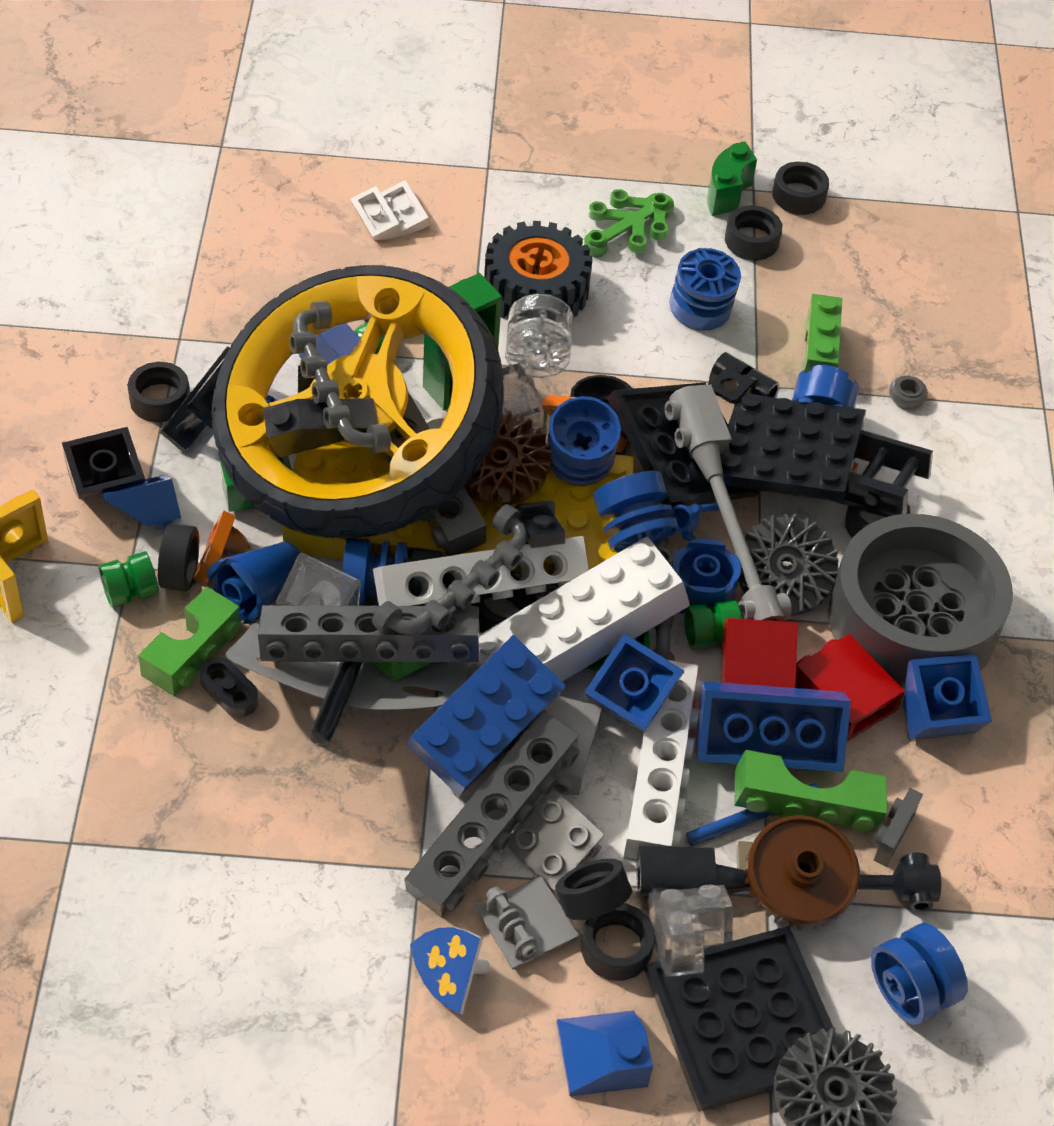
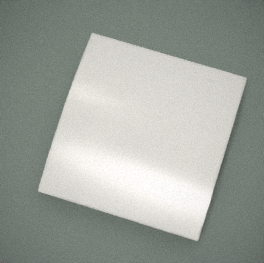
[351,180,431,241]

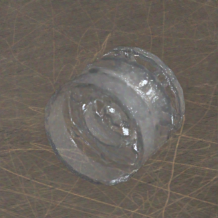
[505,294,573,378]

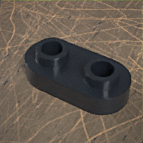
[199,657,258,717]

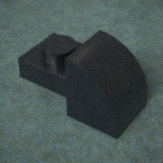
[514,500,565,548]

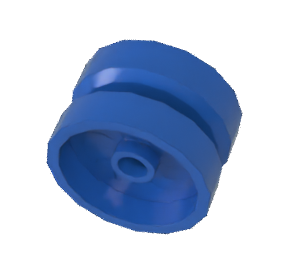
[871,922,968,1025]

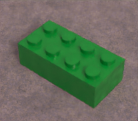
[423,273,502,411]

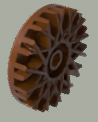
[464,410,551,506]
[744,815,860,930]

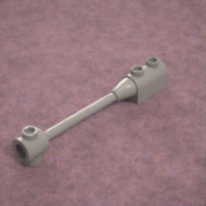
[665,385,792,622]

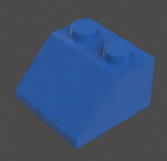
[584,634,684,732]
[903,654,992,740]

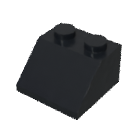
[62,427,145,499]

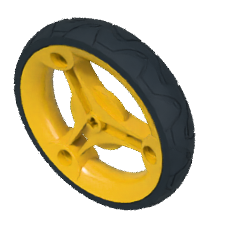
[212,265,504,539]

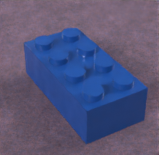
[406,635,566,797]
[695,681,851,772]

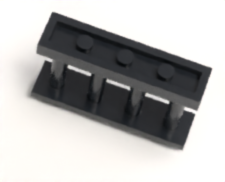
[159,346,230,453]
[830,430,933,517]

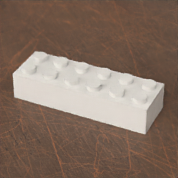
[476,536,690,681]

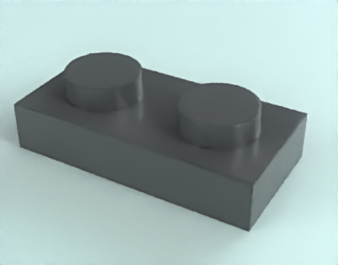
[873,788,923,867]

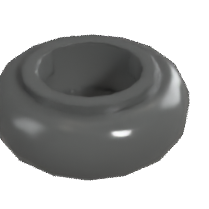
[889,376,928,408]

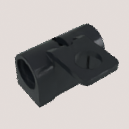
[708,352,780,405]

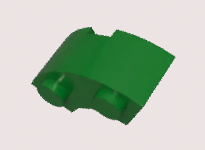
[707,141,757,216]

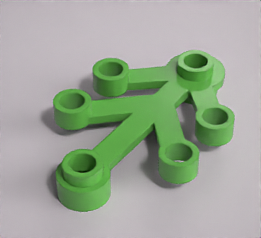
[584,189,674,257]

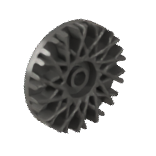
[739,514,839,616]
[774,1028,897,1126]

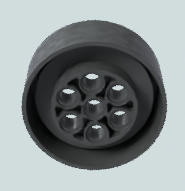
[828,514,1013,690]

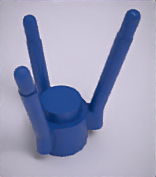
[670,503,720,541]

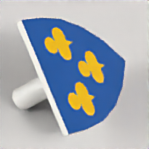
[410,927,490,1014]

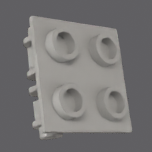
[507,788,605,891]
[475,876,579,970]

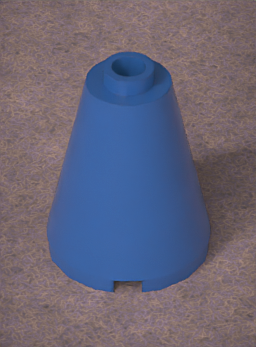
[207,542,303,624]

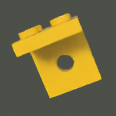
[0,489,48,623]

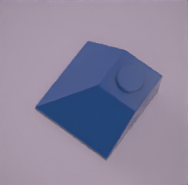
[99,475,181,530]
[556,1010,653,1096]

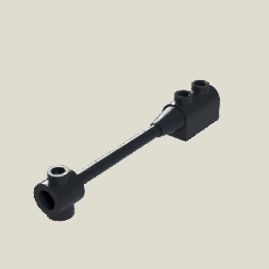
[636,846,941,912]

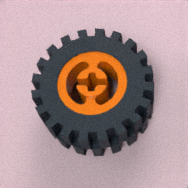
[484,221,592,328]

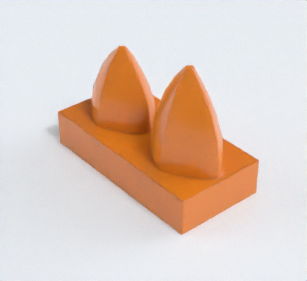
[193,510,251,584]

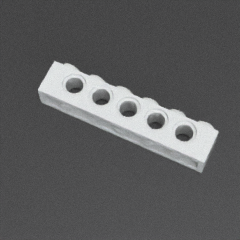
[373,536,589,606]
[623,660,703,860]

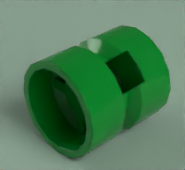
[98,551,159,608]
[684,600,742,650]

